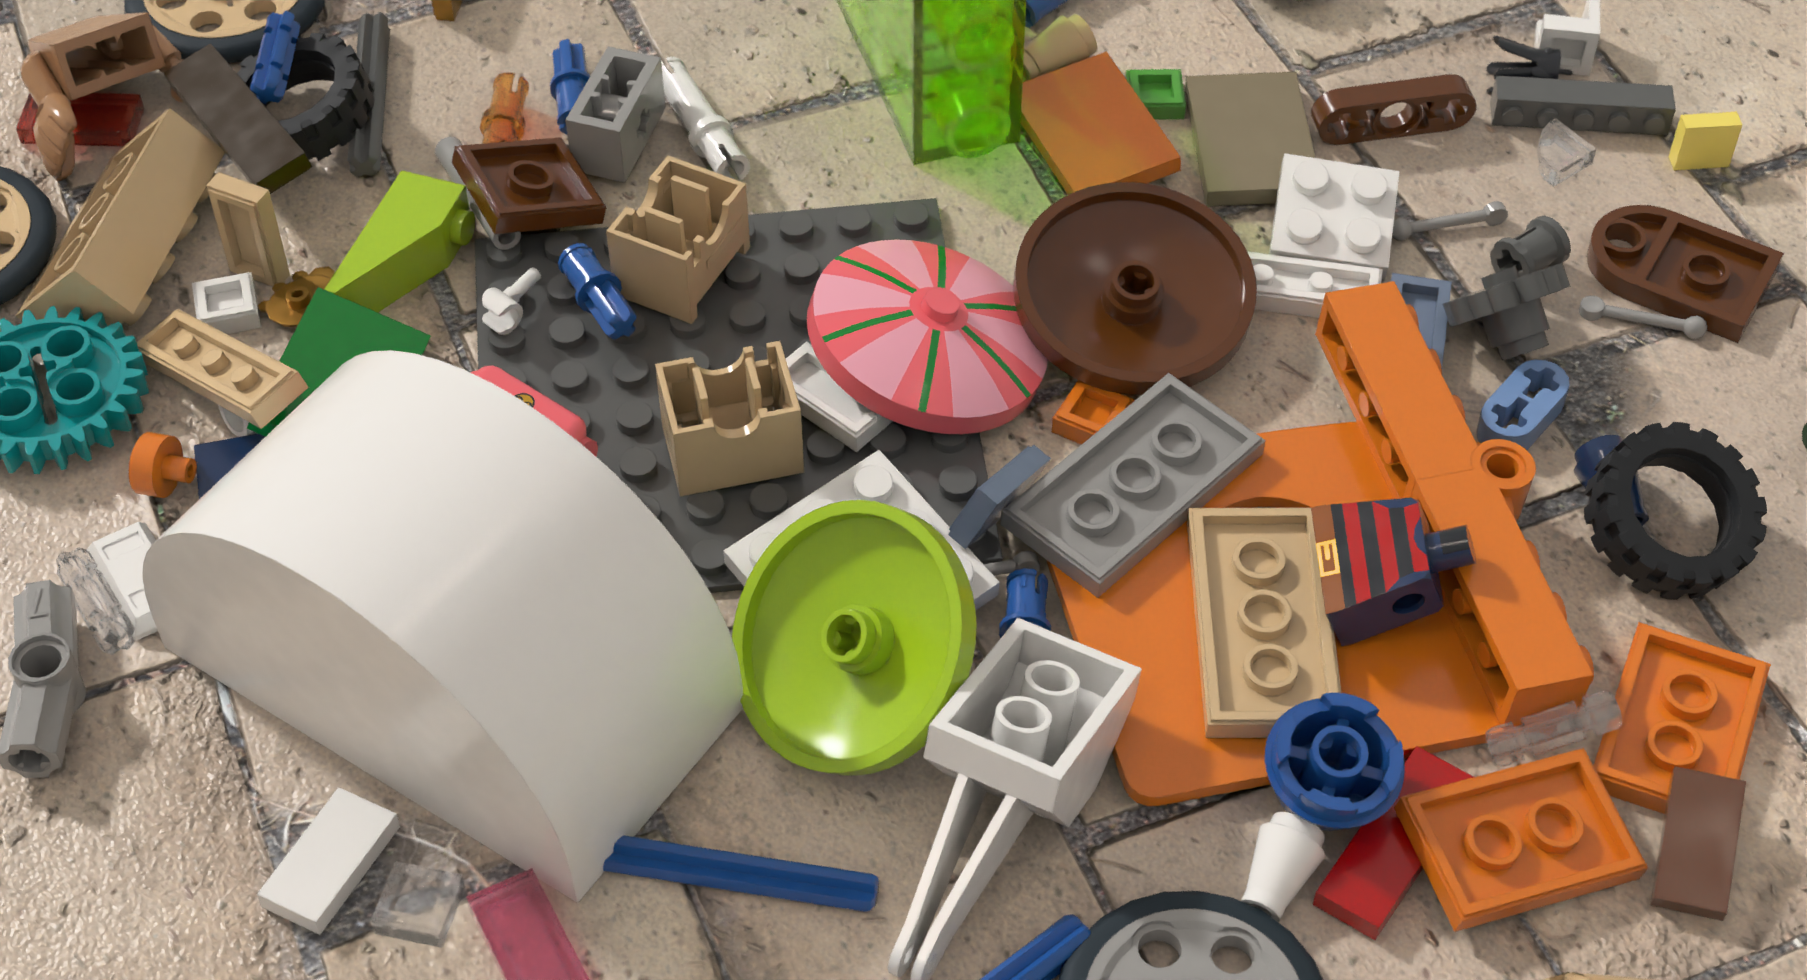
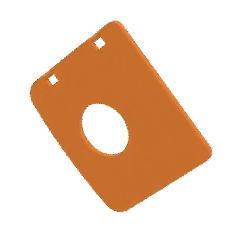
[1046,421,1562,806]

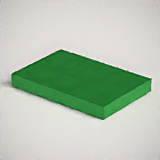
[247,287,431,437]

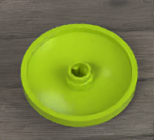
[732,500,976,776]

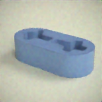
[1476,359,1570,450]

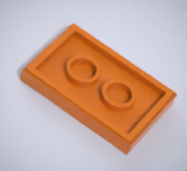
[1006,51,1181,195]
[1593,622,1771,814]
[1394,748,1648,932]

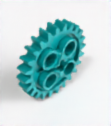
[0,306,149,474]

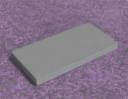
[1000,373,1266,598]

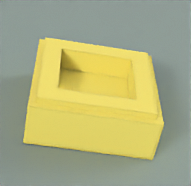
[1668,111,1742,171]

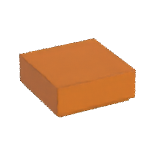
[1051,380,1135,445]

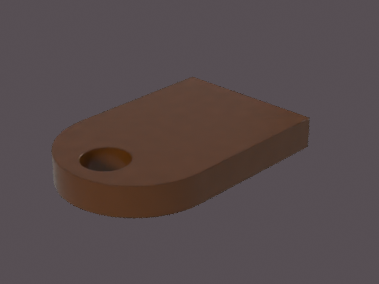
[1587,205,1784,343]

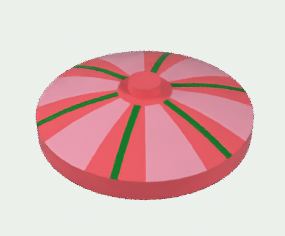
[807,239,1048,434]

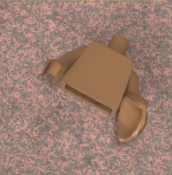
[21,12,184,181]

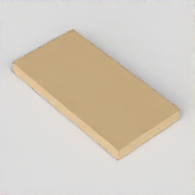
[1187,508,1342,738]

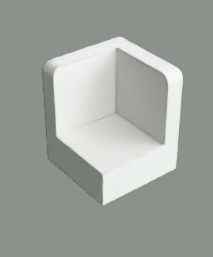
[1534,0,1600,76]

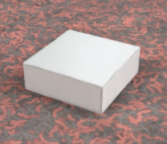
[192,272,262,334]

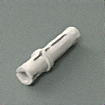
[661,57,750,181]

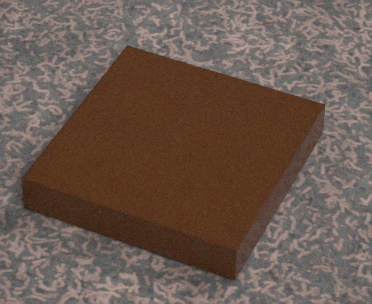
[452,137,607,234]

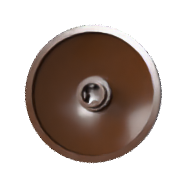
[1013,182,1257,395]

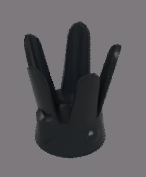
[1486,35,1573,93]

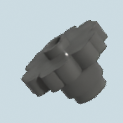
[1442,263,1570,360]

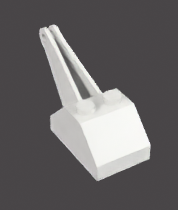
[888,618,1142,980]

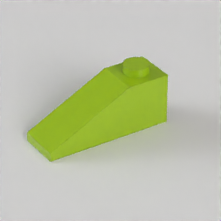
[324,170,475,313]

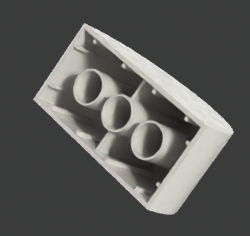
[142,350,743,903]

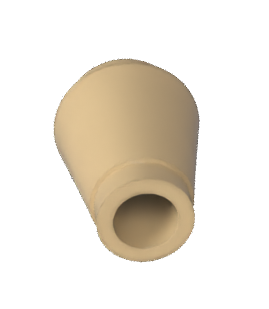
[1012,14,1097,82]

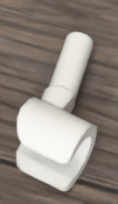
[482,268,541,335]

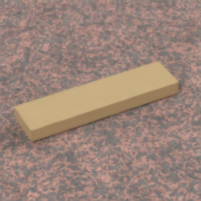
[137,309,309,429]

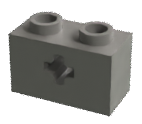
[565,46,666,182]

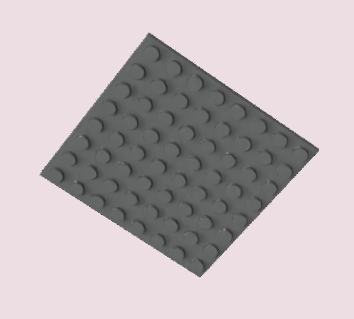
[475,198,1003,593]

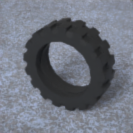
[237,33,375,161]
[1584,422,1767,600]

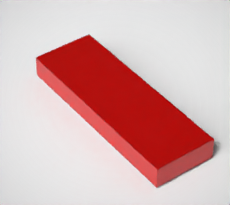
[1313,746,1474,940]

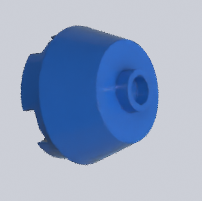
[1265,693,1405,831]

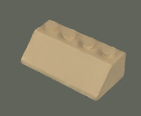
[16,108,225,326]

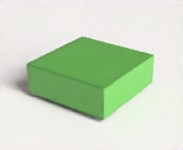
[1125,69,1186,120]

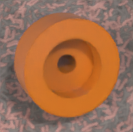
[129,432,197,498]

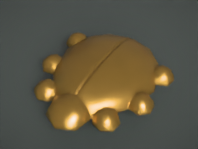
[258,266,335,327]

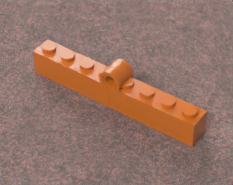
[1315,281,1594,729]

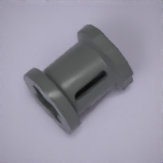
[1490,215,1571,276]

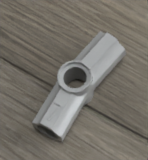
[0,580,86,778]

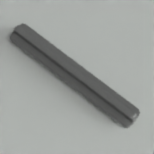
[347,12,390,177]

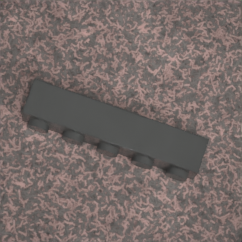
[1490,76,1676,135]

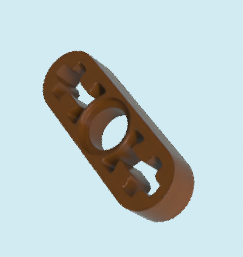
[1311,74,1477,145]

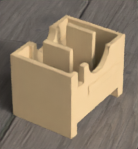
[606,155,750,324]
[655,341,804,497]

